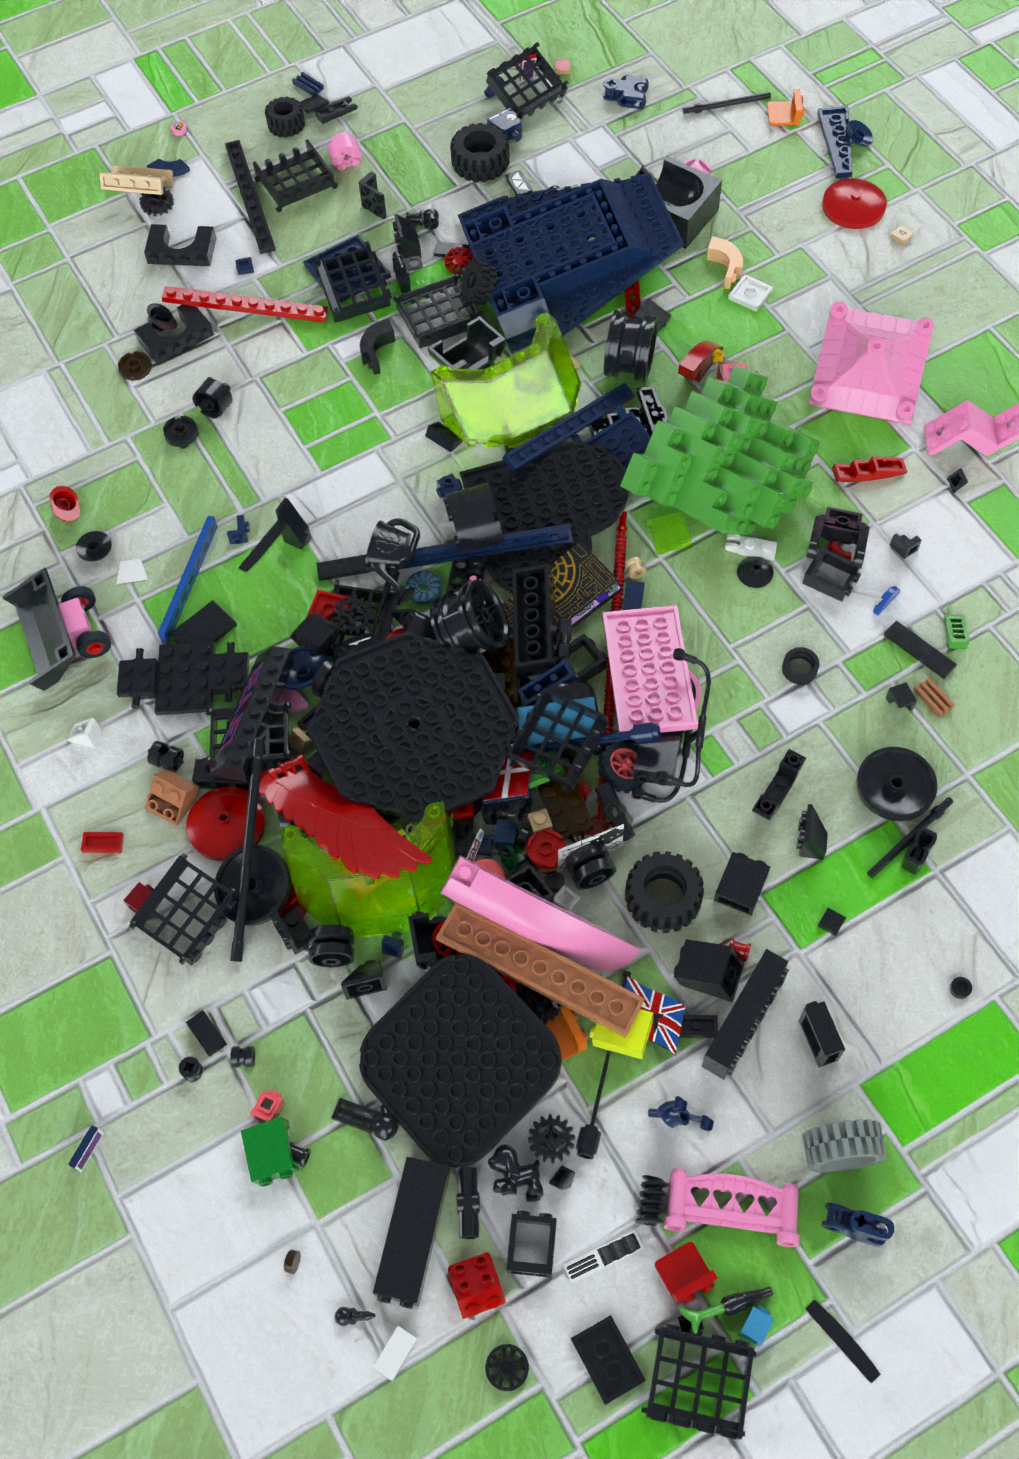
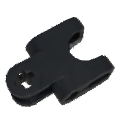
[482,789,533,826]

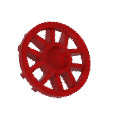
[444,246,474,275]

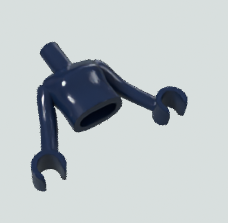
[648,1096,714,1131]

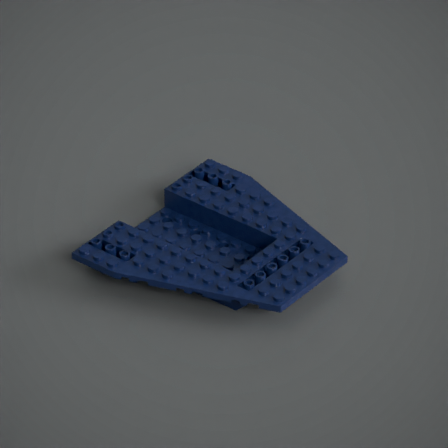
[458,173,684,357]

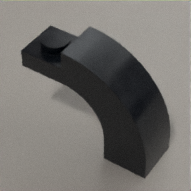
[360,319,395,375]

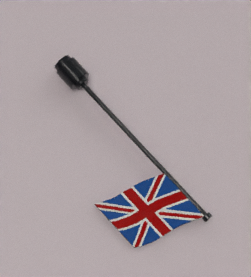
[575,971,685,1159]

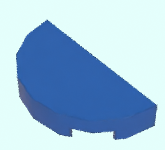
[873,586,900,616]

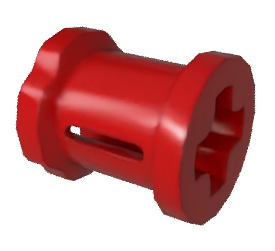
[729,938,751,962]

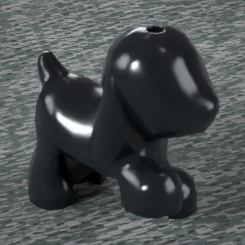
[488,1144,544,1202]

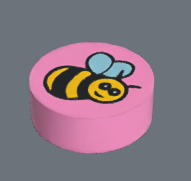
[171,121,187,136]

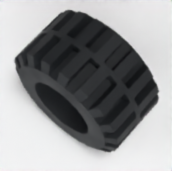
[265,97,305,138]

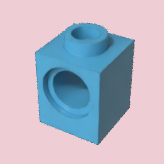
[739,1306,774,1347]

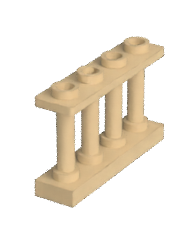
[100,165,174,195]

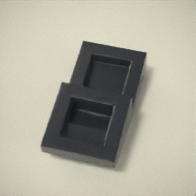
[185,1010,227,1057]

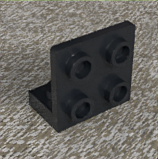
[358,171,387,220]
[270,906,311,954]

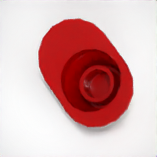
[50,486,80,522]

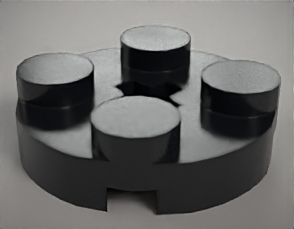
[163,416,199,449]

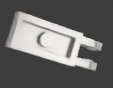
[725,534,778,561]

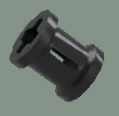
[406,211,423,226]
[290,1141,311,1168]

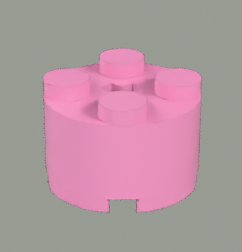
[327,132,362,171]

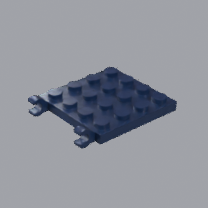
[571,405,651,492]

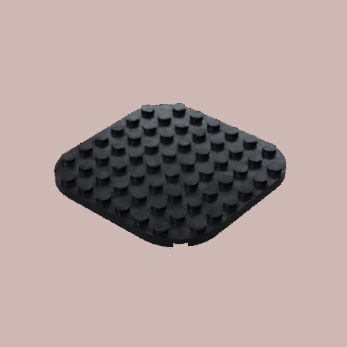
[359,954,562,1168]

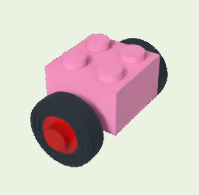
[59,586,111,658]

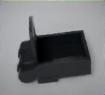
[392,251,423,293]

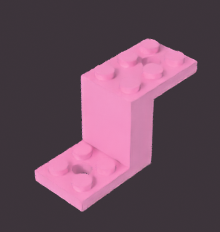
[924,400,1019,456]

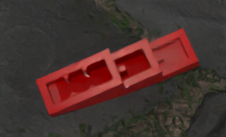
[832,456,908,482]

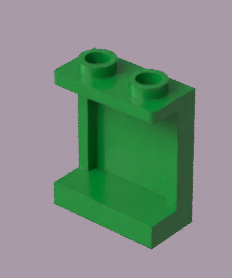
[241,1117,299,1187]

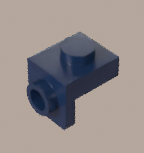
[227,515,250,544]

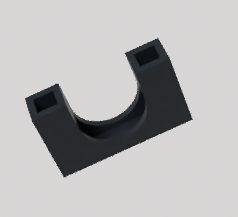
[144,224,217,266]
[134,305,214,366]

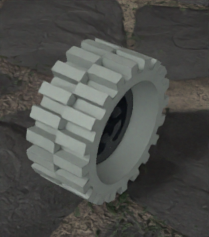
[802,1119,887,1173]

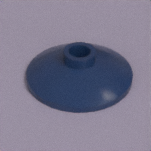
[846,120,873,146]

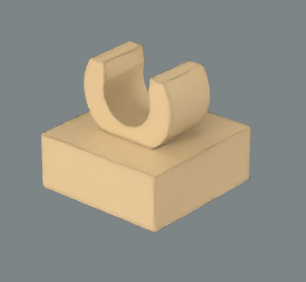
[290,728,312,755]

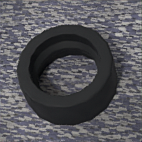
[782,647,820,685]

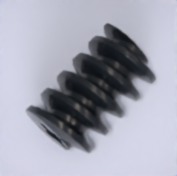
[635,1175,670,1226]

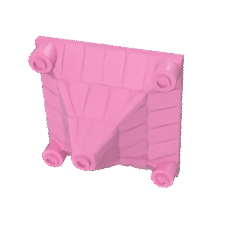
[808,301,934,425]

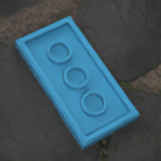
[517,697,596,746]

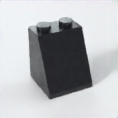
[674,939,744,1002]

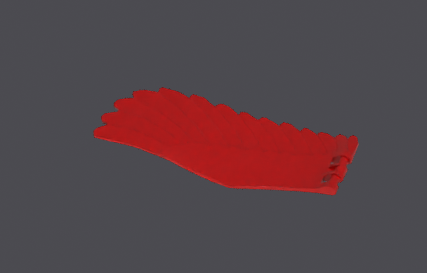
[259,754,432,879]

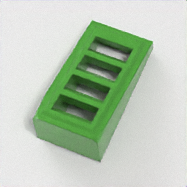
[945,615,969,649]

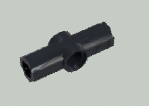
[594,782,635,842]
[457,1167,480,1239]

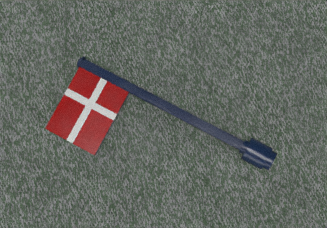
[482,722,661,804]

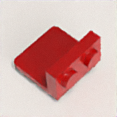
[654,1242,718,1306]
[448,1252,506,1319]

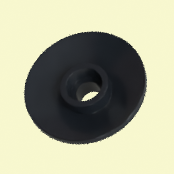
[76,531,112,562]
[737,557,774,588]

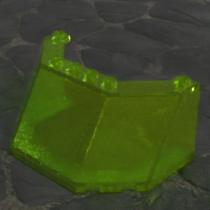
[431,312,581,448]
[280,802,457,939]

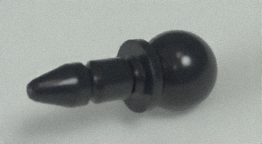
[334,1307,376,1326]

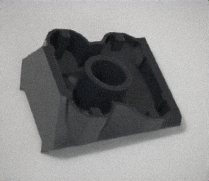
[290,612,341,657]

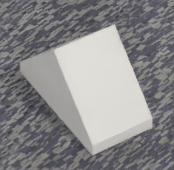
[67,718,102,748]

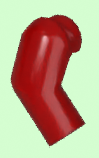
[827,541,852,561]

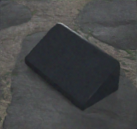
[425,422,464,452]

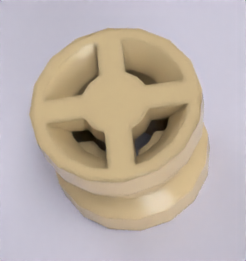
[625,557,647,579]

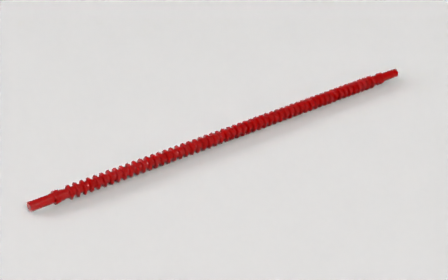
[597,511,628,821]

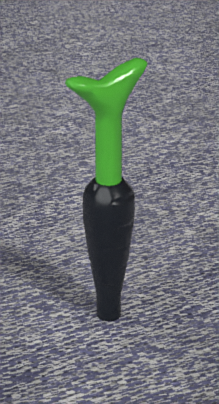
[679,1287,773,1334]

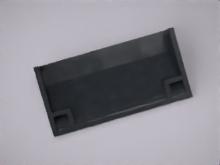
[2,567,76,691]

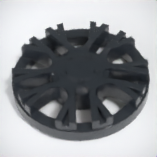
[485,1344,529,1391]

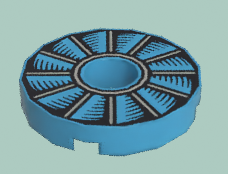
[406,571,442,604]

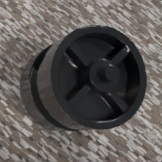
[147,741,184,773]

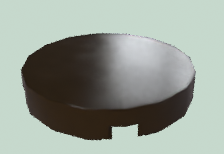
[118,351,152,381]

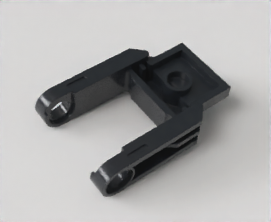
[806,507,870,569]

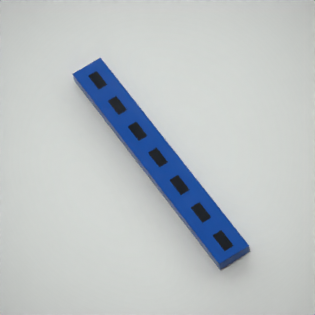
[158,516,217,644]

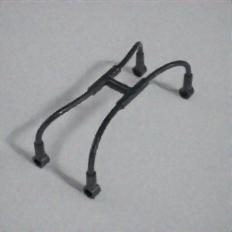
[631,648,711,803]

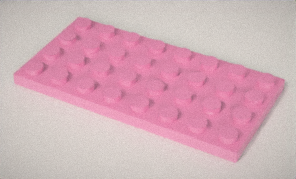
[603,605,698,733]

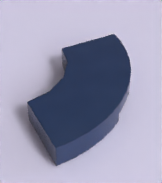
[147,159,190,177]

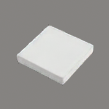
[728,274,773,312]

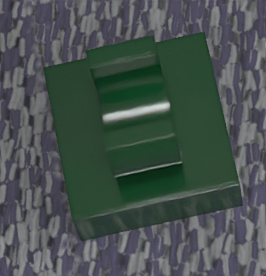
[498,844,524,871]

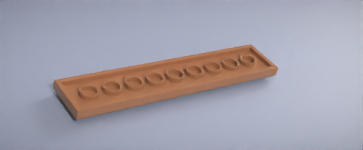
[436,902,645,1038]

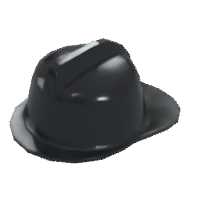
[147,303,178,332]

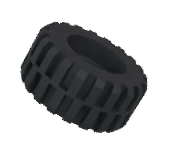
[450,123,510,183]
[625,851,704,933]

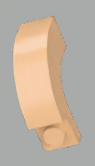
[707,237,743,290]

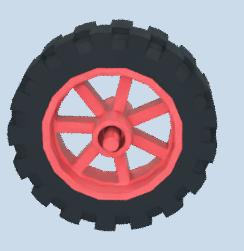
[597,741,644,793]

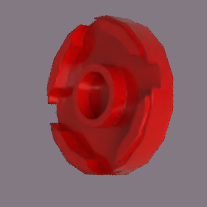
[526,829,566,869]

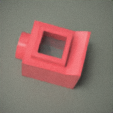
[250,1089,285,1122]

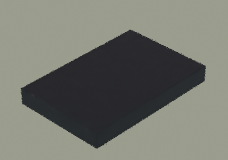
[170,600,237,643]
[571,1315,646,1405]

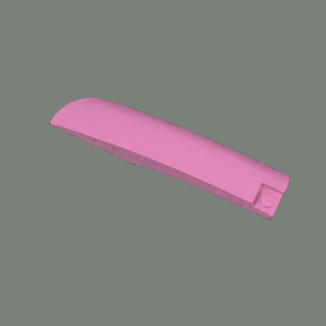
[440,855,641,971]

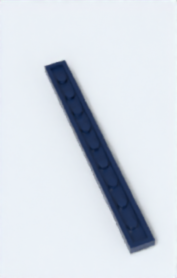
[502,383,635,472]
[395,523,573,570]

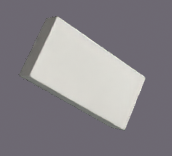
[373,1326,418,1382]

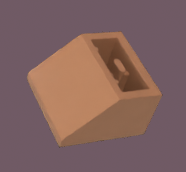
[144,769,199,826]

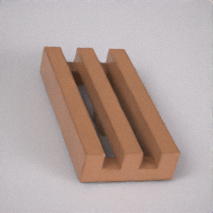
[914,678,955,717]

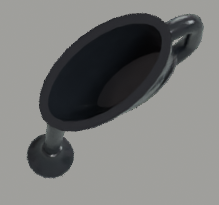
[365,518,421,603]

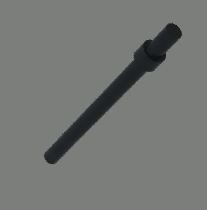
[683,92,771,114]
[867,797,953,878]

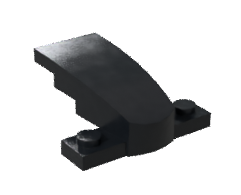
[589,386,668,437]

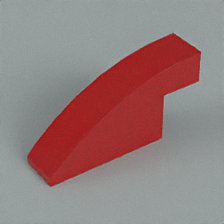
[678,340,724,382]

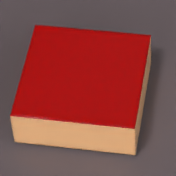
[555,60,570,74]

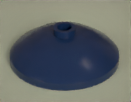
[284,646,328,690]

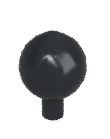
[372,1105,398,1141]

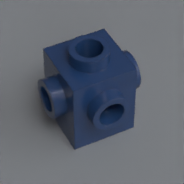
[436,473,463,499]

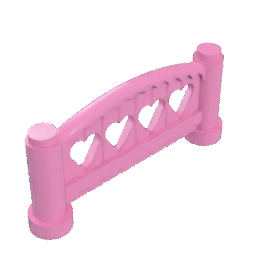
[663,1168,800,1247]

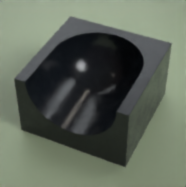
[656,156,722,249]

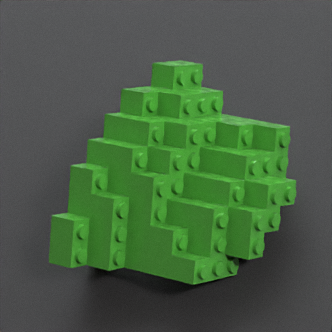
[620,365,820,536]

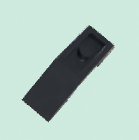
[752,749,806,821]

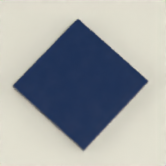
[303,235,391,303]

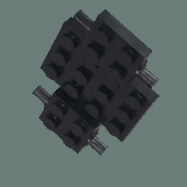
[117,641,250,715]

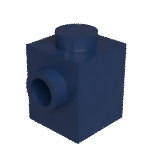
[491,820,518,852]

